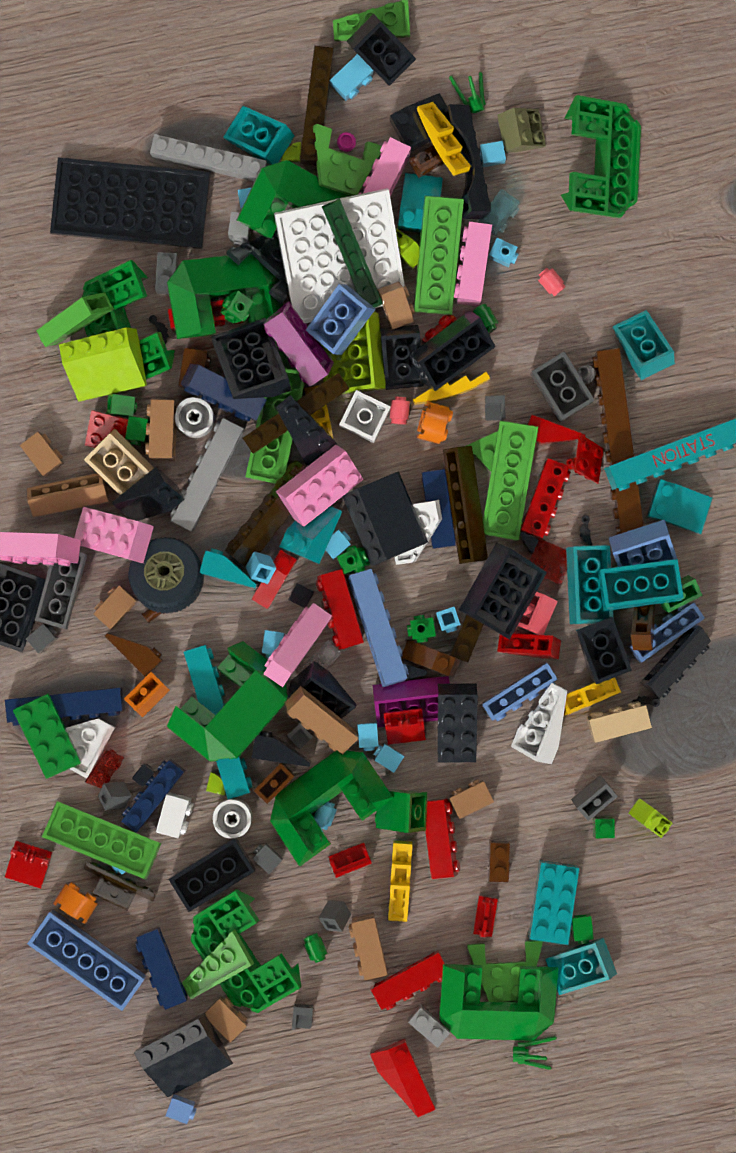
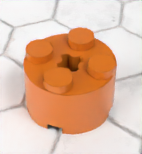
[416,401,453,444]
[53,882,98,924]

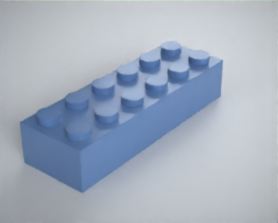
[27,909,147,1011]

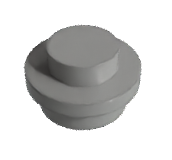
[577,365,595,384]

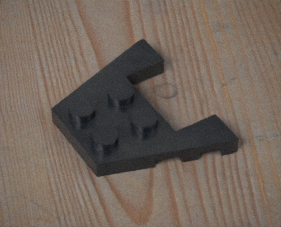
[226,230,288,304]

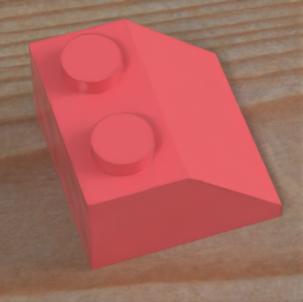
[518,592,558,635]

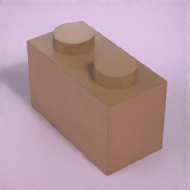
[377,281,415,329]
[20,432,64,477]
[94,585,138,629]
[449,779,494,819]
[205,996,248,1043]

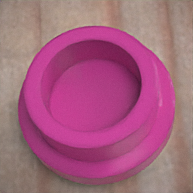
[337,132,356,152]

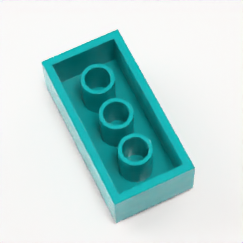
[566,545,614,624]
[598,559,684,611]
[528,860,579,945]

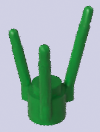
[449,72,486,114]
[513,1036,557,1070]

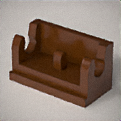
[408,145,444,178]

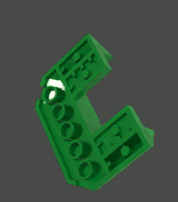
[561,95,641,218]
[236,160,349,238]
[167,255,284,339]
[82,260,175,380]
[167,641,288,762]
[270,750,394,866]
[191,889,302,1013]
[439,964,558,1041]

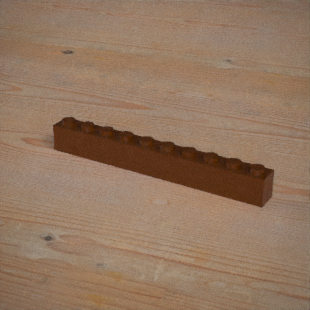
[592,348,644,535]

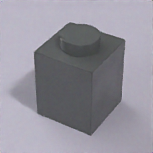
[26,624,58,653]
[252,843,283,874]

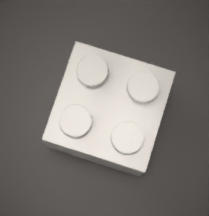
[339,390,391,443]
[156,792,194,838]

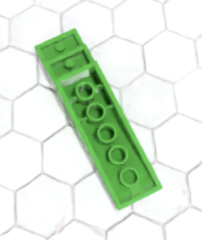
[245,341,306,484]

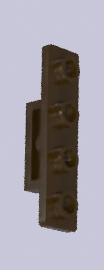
[84,862,156,911]

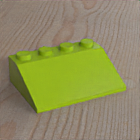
[320,312,386,394]
[59,327,147,402]

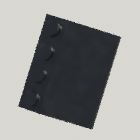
[211,318,292,399]
[343,471,428,566]
[459,542,547,640]
[0,563,46,652]
[640,625,711,698]
[134,1012,233,1097]

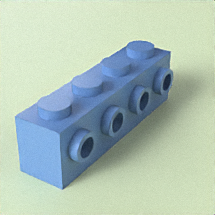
[628,602,705,662]
[481,663,557,721]

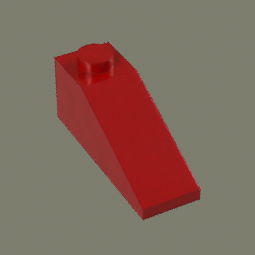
[527,415,586,446]
[252,550,298,609]
[497,634,561,659]

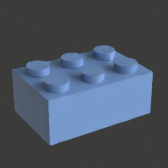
[306,284,375,355]
[609,520,677,567]

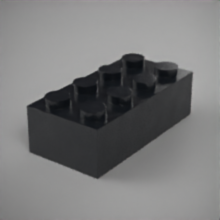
[409,311,496,391]
[437,683,478,763]
[168,838,256,912]

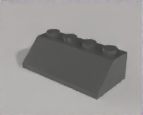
[35,552,87,629]

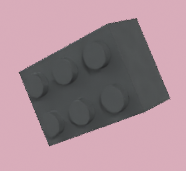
[530,351,595,422]

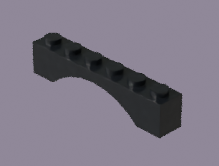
[441,104,491,219]

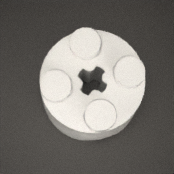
[175,397,215,438]
[213,798,252,838]

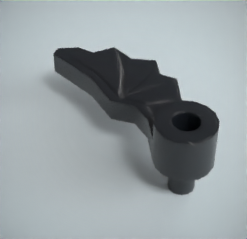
[149,315,169,344]
[579,514,593,546]
[632,696,660,707]

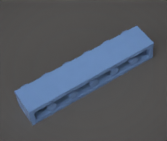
[348,569,409,687]

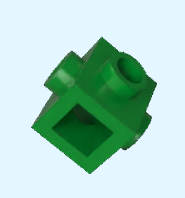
[220,291,254,323]
[337,545,370,574]
[407,615,436,643]

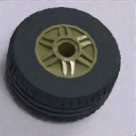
[128,537,204,614]

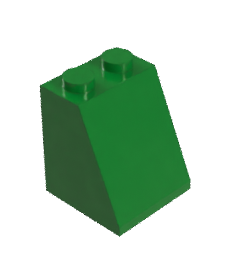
[375,789,427,833]

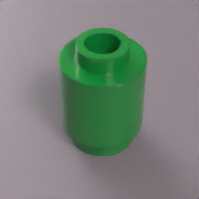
[473,304,499,333]
[303,933,328,963]

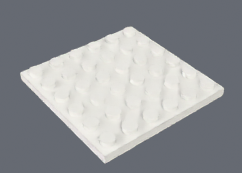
[274,188,405,323]

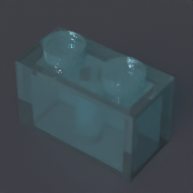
[478,188,520,236]

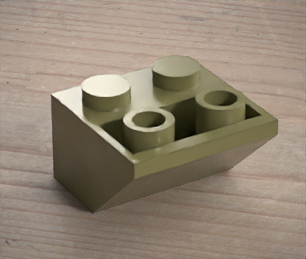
[497,108,546,153]

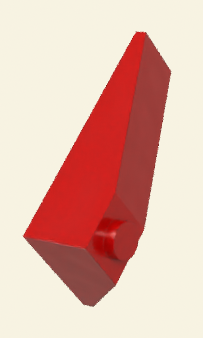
[370,1038,436,1117]

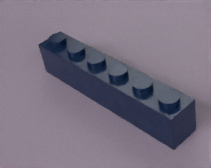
[5,687,124,726]

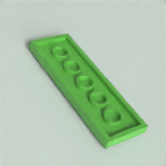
[413,195,464,315]
[483,420,538,540]
[42,801,161,880]

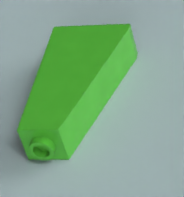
[36,292,114,347]

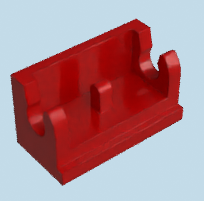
[328,842,372,878]

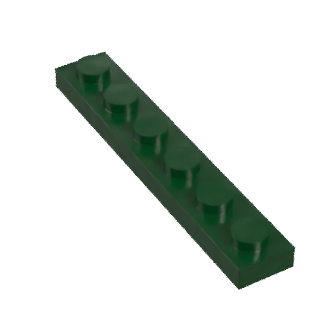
[322,199,383,308]

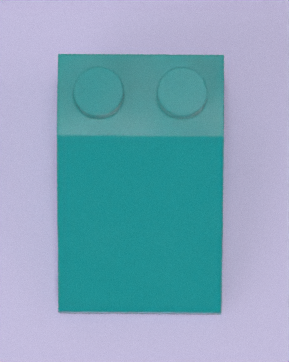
[223,106,295,165]
[398,173,443,233]
[613,310,675,380]
[646,479,712,534]
[279,506,342,564]
[200,548,259,589]
[545,938,617,995]

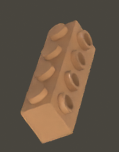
[27,473,108,517]
[285,686,359,754]

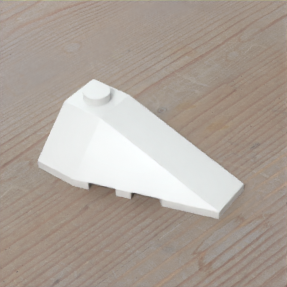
[511,683,567,764]

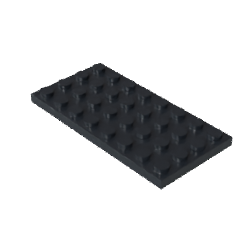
[50,157,210,249]

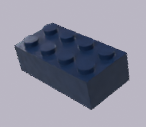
[180,364,267,422]

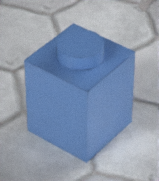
[166,1094,197,1124]

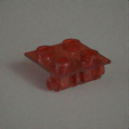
[529,538,567,585]
[85,748,124,788]

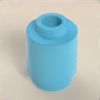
[314,802,337,830]

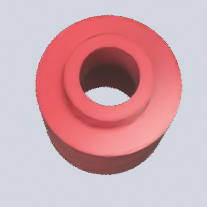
[538,268,566,297]
[390,397,410,425]

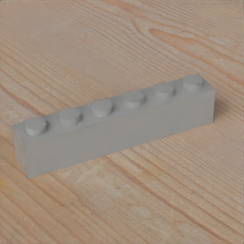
[150,134,267,182]
[170,418,245,532]

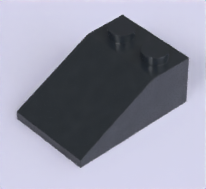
[347,14,416,86]
[390,93,447,152]
[380,325,424,390]
[112,467,185,521]
[576,617,632,684]
[288,661,357,719]
[252,731,311,767]

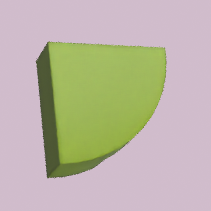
[281,142,301,162]
[206,772,225,796]

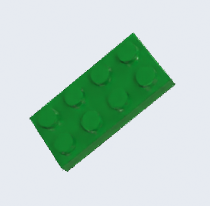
[13,693,82,779]

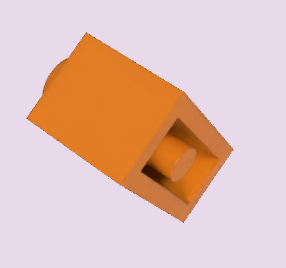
[124,672,170,717]

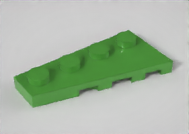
[333,0,410,42]
[182,930,254,999]

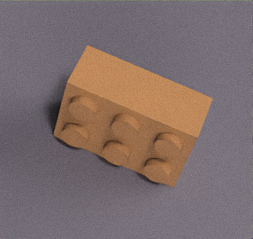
[146,399,177,461]
[349,913,388,980]

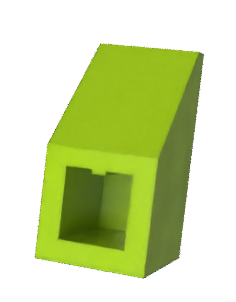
[395,228,419,269]
[628,798,673,838]

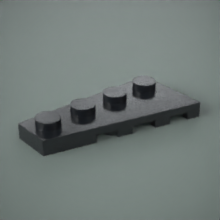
[276,395,337,467]

